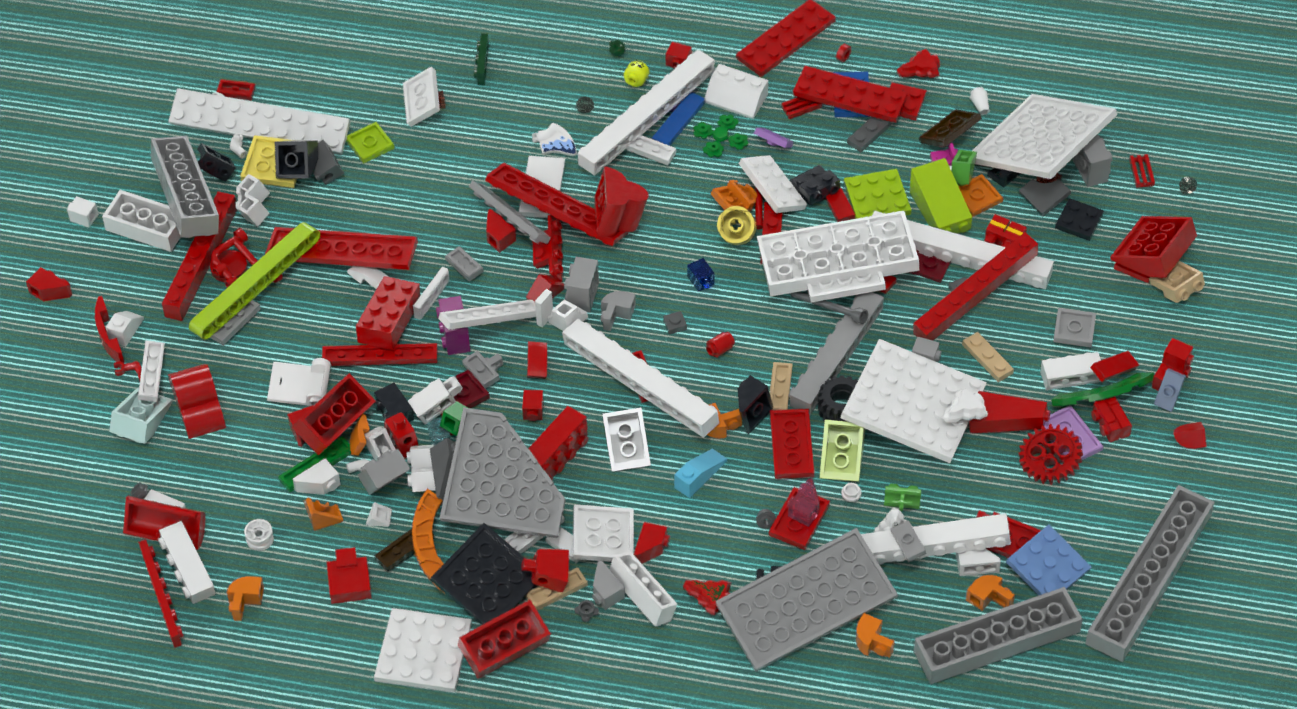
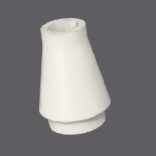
[970,87,990,115]

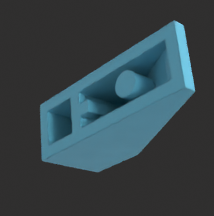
[674,449,727,498]

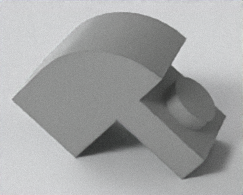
[600,291,636,331]

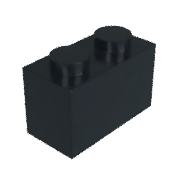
[374,382,414,422]

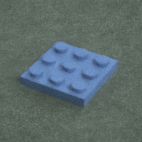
[1006,525,1091,596]

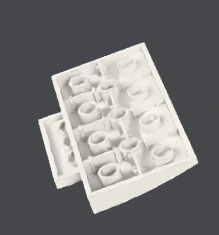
[757,211,919,303]

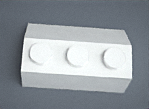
[705,64,768,119]

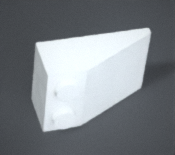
[603,408,651,472]

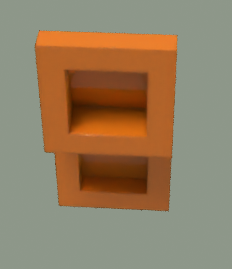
[350,414,370,456]

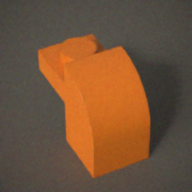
[707,403,742,439]
[966,575,1015,611]
[227,576,264,621]
[856,613,894,658]

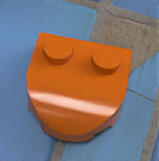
[711,180,757,212]

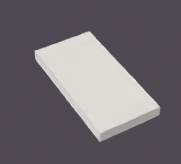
[519,156,565,218]

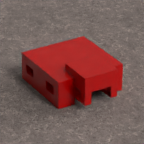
[327,547,372,604]

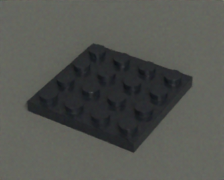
[430,523,535,625]

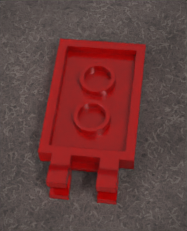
[976,510,1041,558]

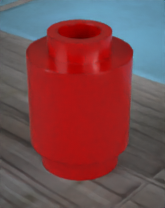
[706,332,735,358]

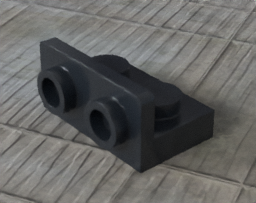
[197,143,236,182]

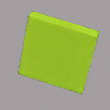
[346,122,395,164]

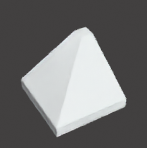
[366,502,392,527]

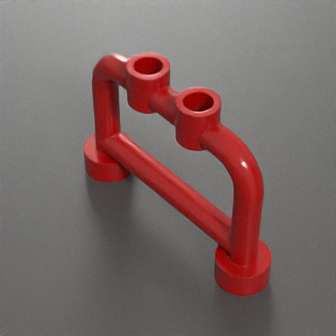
[211,228,283,288]

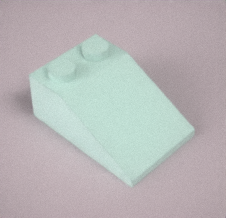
[109,388,173,444]

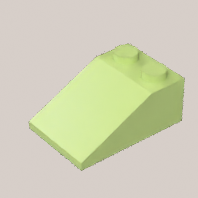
[820,420,865,482]

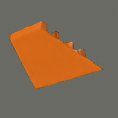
[303,498,343,531]

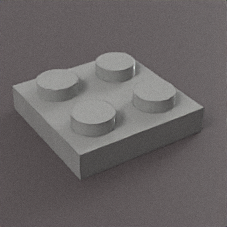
[1053,308,1096,347]

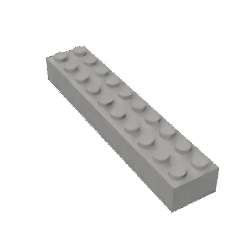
[1086,485,1215,662]

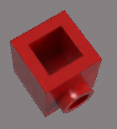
[665,41,692,69]

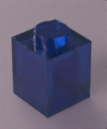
[687,258,715,292]

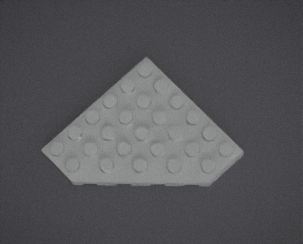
[440,408,565,538]

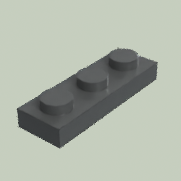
[847,117,894,152]

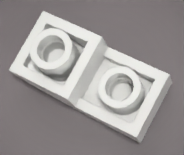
[347,266,388,289]

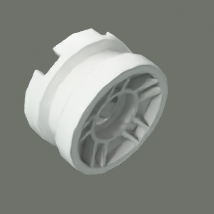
[244,519,274,551]

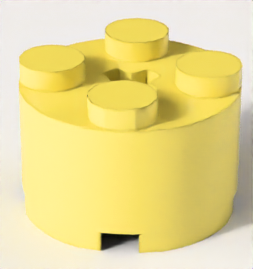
[717,206,756,245]

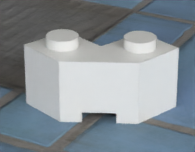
[236,174,270,227]
[407,445,436,492]

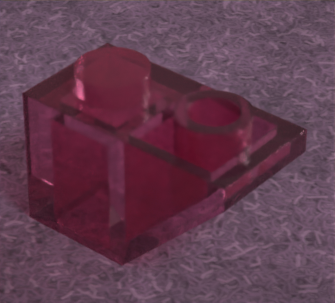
[787,477,819,527]

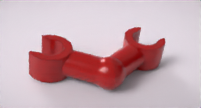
[113,361,142,382]

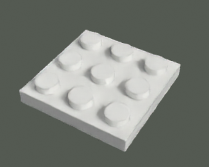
[573,505,634,562]

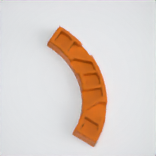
[412,488,444,593]

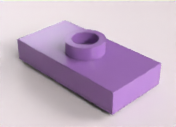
[754,127,794,148]

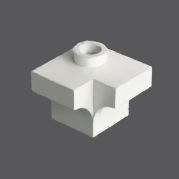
[547,299,588,331]

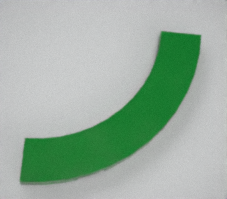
[1051,372,1154,406]

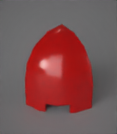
[1174,422,1206,449]

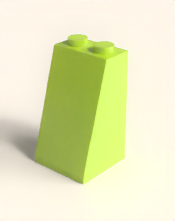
[909,158,972,234]

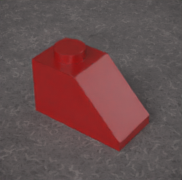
[633,522,670,564]

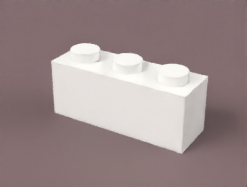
[1040,352,1101,390]

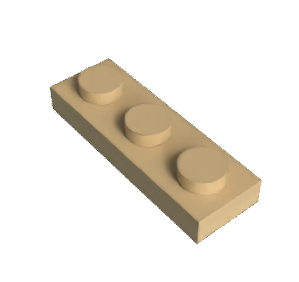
[962,332,1014,382]

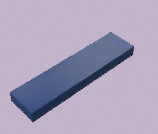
[652,92,705,146]

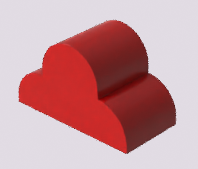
[594,166,649,236]
[168,364,226,439]

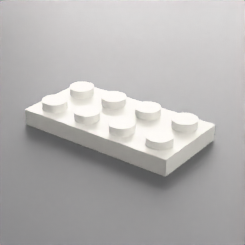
[739,155,807,213]

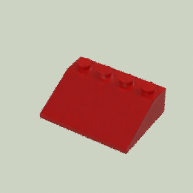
[1110,216,1197,278]

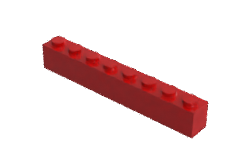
[162,191,237,321]
[913,232,1038,341]

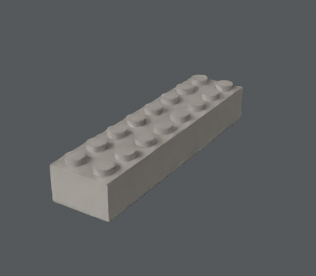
[151,136,219,238]
[914,587,1082,684]

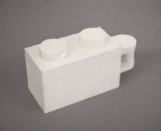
[408,377,462,425]

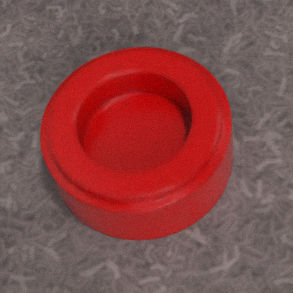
[836,43,851,62]

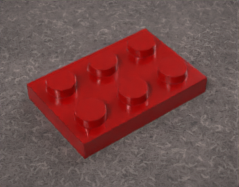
[769,487,830,550]

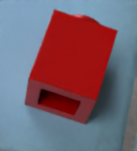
[522,390,544,421]

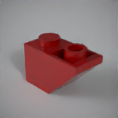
[486,208,516,253]
[26,267,72,301]

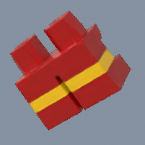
[984,214,1027,248]

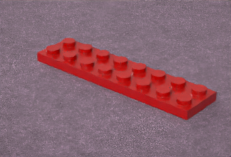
[485,163,629,246]
[265,227,418,270]

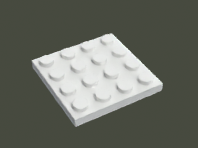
[374,608,472,693]

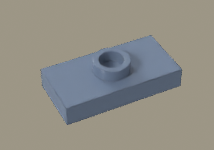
[1154,368,1186,412]

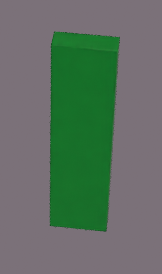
[278,436,351,493]

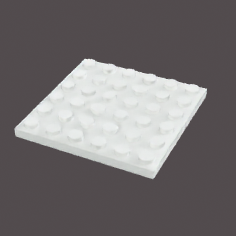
[972,94,1118,179]
[841,339,987,463]

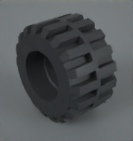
[818,375,858,422]

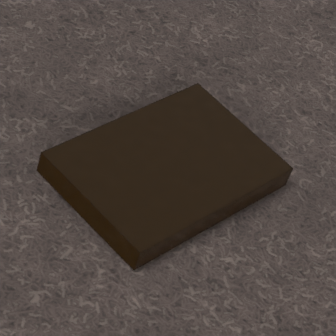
[919,109,982,148]

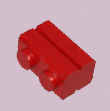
[1091,396,1132,442]

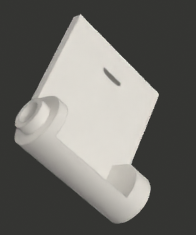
[267,358,331,406]

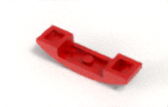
[95,296,124,363]

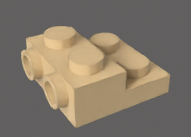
[1149,261,1205,303]

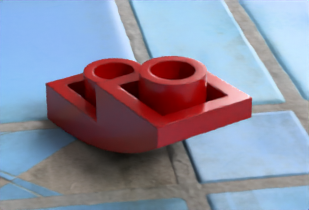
[527,341,547,379]

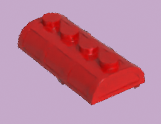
[123,495,206,550]

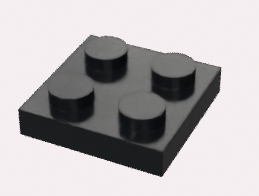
[1055,198,1104,241]

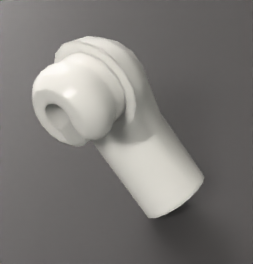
[230,133,247,159]
[346,459,369,473]

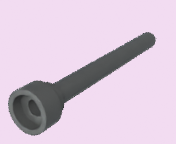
[790,292,868,324]

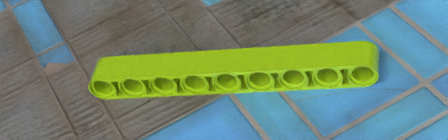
[189,222,320,340]

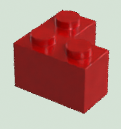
[1152,338,1194,391]

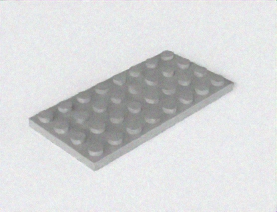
[715,528,898,672]

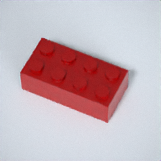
[356,276,420,350]
[292,373,376,455]
[528,406,588,480]
[458,600,551,679]

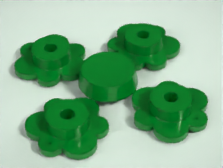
[693,115,748,157]

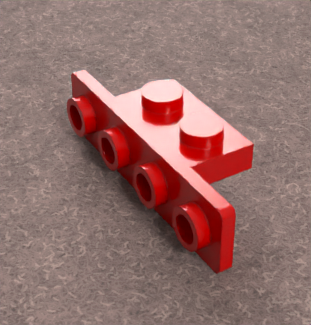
[533,215,563,281]

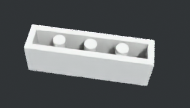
[158,521,215,604]
[610,551,677,627]

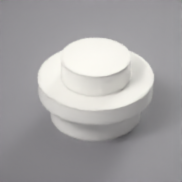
[841,483,861,502]

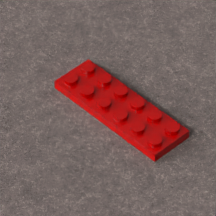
[736,0,836,77]
[793,66,907,123]

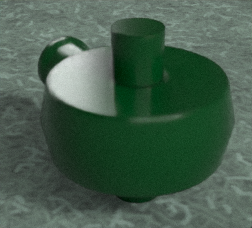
[609,40,625,57]

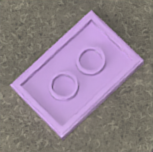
[1044,405,1103,460]

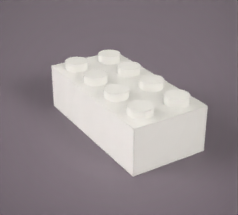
[102,190,181,252]

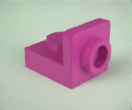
[930,142,958,166]

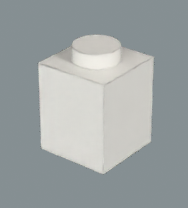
[67,196,99,228]

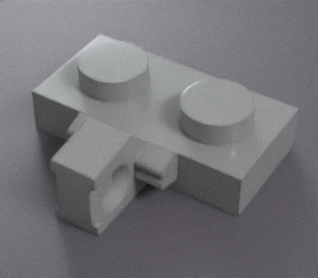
[462,351,504,389]

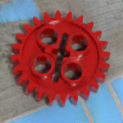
[1018,424,1083,485]

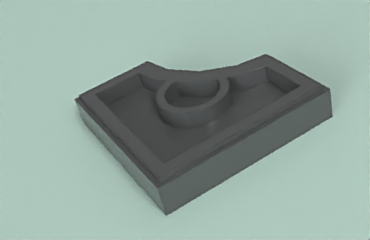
[1019,179,1071,216]

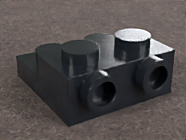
[789,165,841,206]

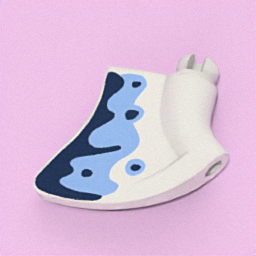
[532,123,577,156]

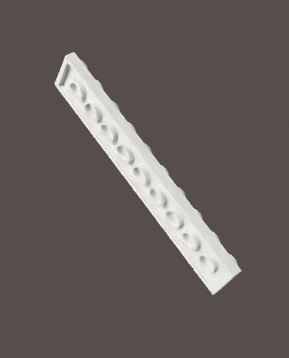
[168,88,351,155]

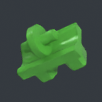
[884,483,921,511]

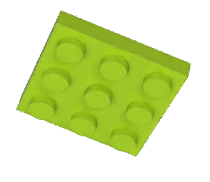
[843,169,911,219]

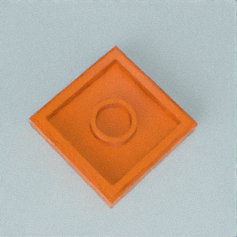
[958,174,1003,217]

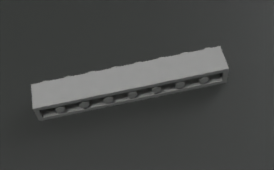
[788,292,884,415]

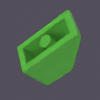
[951,150,977,186]

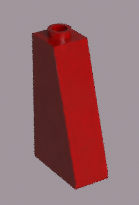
[969,391,1051,434]

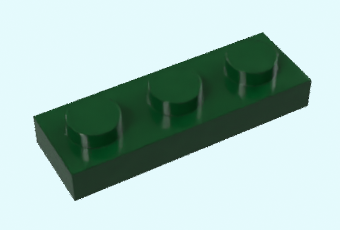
[474,33,489,85]

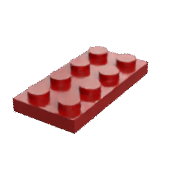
[770,409,814,479]

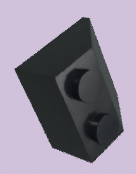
[275,140,318,178]
[737,375,773,434]

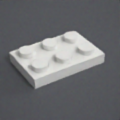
[403,67,440,127]

